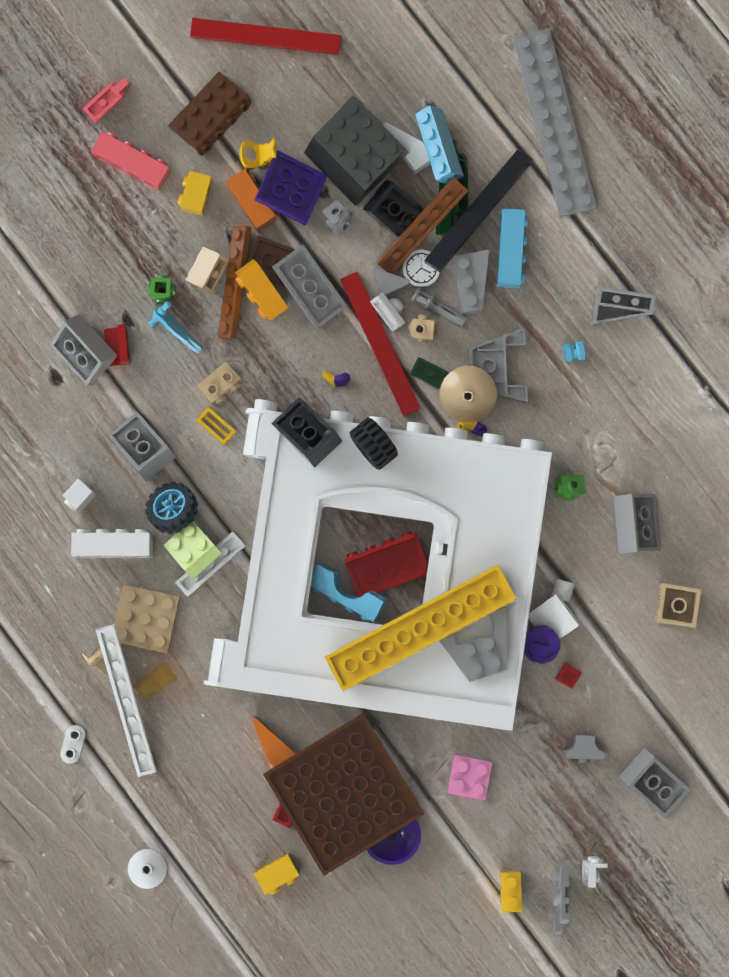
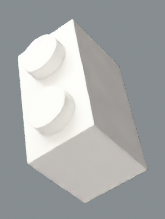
[62,479,97,511]

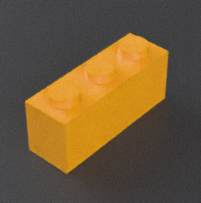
[234,259,288,321]

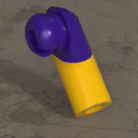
[321,370,351,387]
[458,421,487,436]

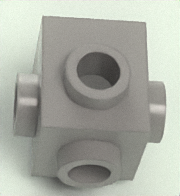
[322,200,354,235]

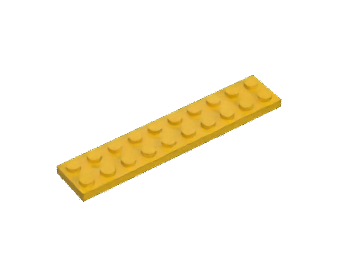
[325,565,517,692]

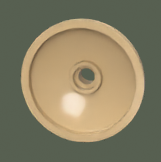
[440,365,497,422]

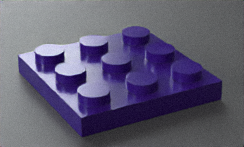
[254,150,328,226]

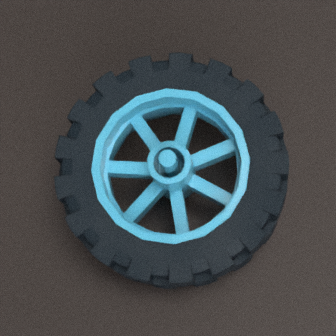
[145,482,198,534]

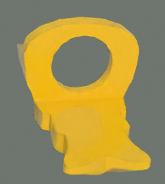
[240,138,277,171]

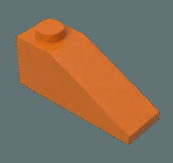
[252,717,296,769]

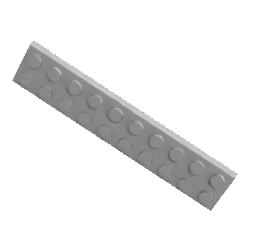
[512,28,596,218]

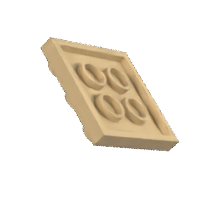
[115,585,180,653]

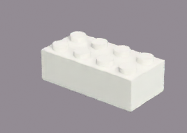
[71,529,153,558]

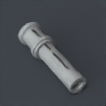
[410,287,467,328]

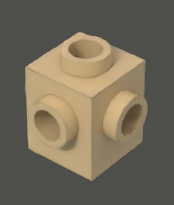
[409,314,439,342]

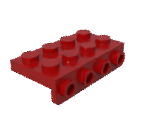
[344,531,428,597]

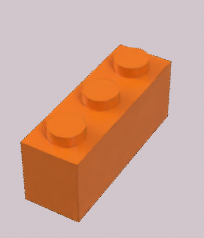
[226,169,277,232]

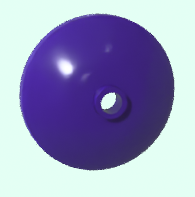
[367,819,421,865]

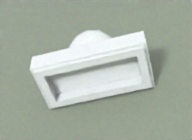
[370,292,405,332]

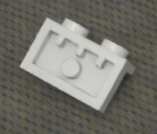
[582,856,608,888]

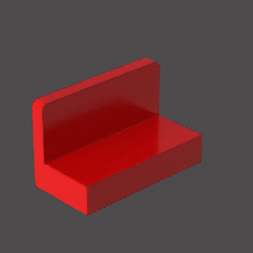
[104,324,130,367]

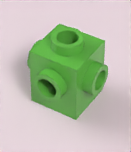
[148,276,176,304]
[554,472,586,501]

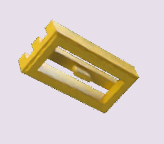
[196,406,237,446]

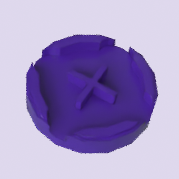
[524,625,561,664]

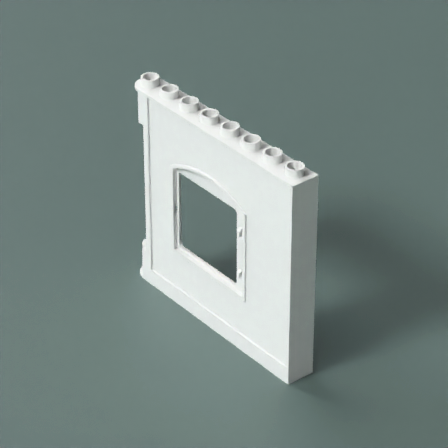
[203,399,552,731]

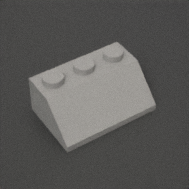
[50,314,117,386]
[613,494,661,554]

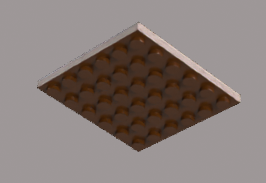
[263,713,424,876]

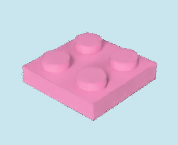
[447,754,492,800]

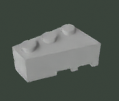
[451,249,489,316]
[591,287,656,325]

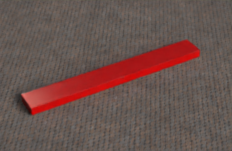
[190,18,341,55]
[340,272,421,417]

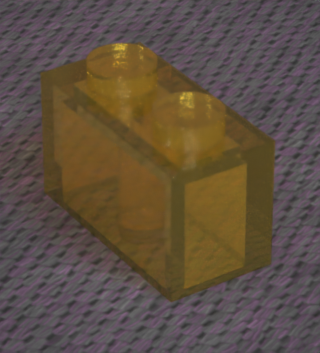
[133,663,178,702]

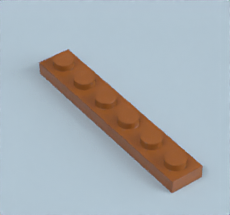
[377,177,468,274]
[218,225,252,339]

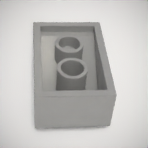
[108,412,176,482]
[619,748,691,818]

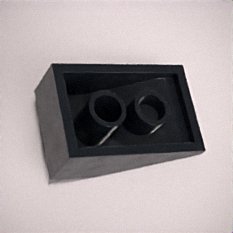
[363,180,424,238]
[271,397,342,468]

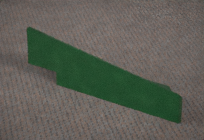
[435,140,469,235]

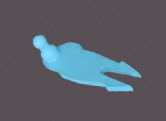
[148,301,202,353]

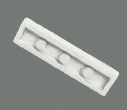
[175,532,245,597]

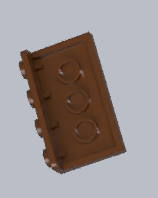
[168,72,252,156]

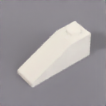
[383,122,431,175]

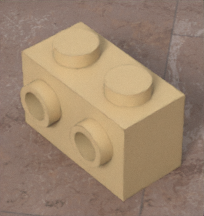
[186,247,229,294]
[197,361,242,405]

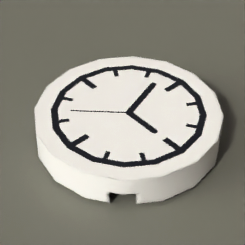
[402,249,440,288]

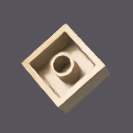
[654,583,701,628]

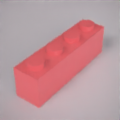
[91,132,170,191]

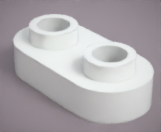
[60,725,86,764]

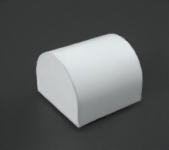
[551,579,575,603]

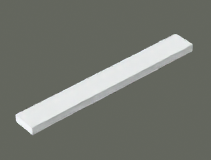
[96,624,157,777]

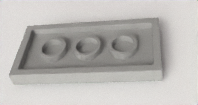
[272,244,347,329]

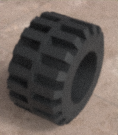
[349,417,398,470]

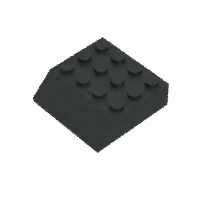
[304,96,409,206]

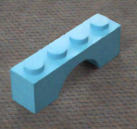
[311,563,389,623]

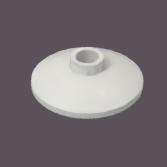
[128,849,167,889]

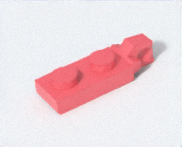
[83,78,131,124]

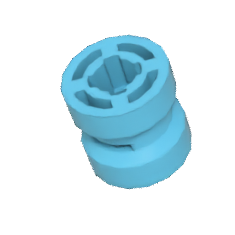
[563,341,585,362]

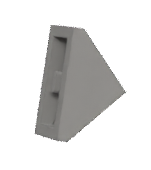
[373,268,410,297]

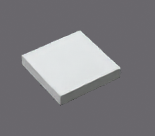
[529,593,580,639]

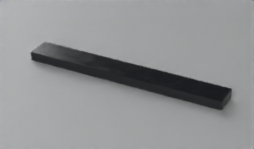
[424,150,533,272]

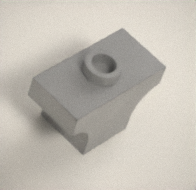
[564,735,605,763]

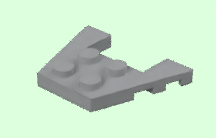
[469,328,528,403]
[440,608,507,682]
[552,864,570,936]

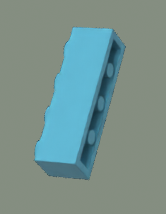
[415,105,464,184]
[497,208,528,288]

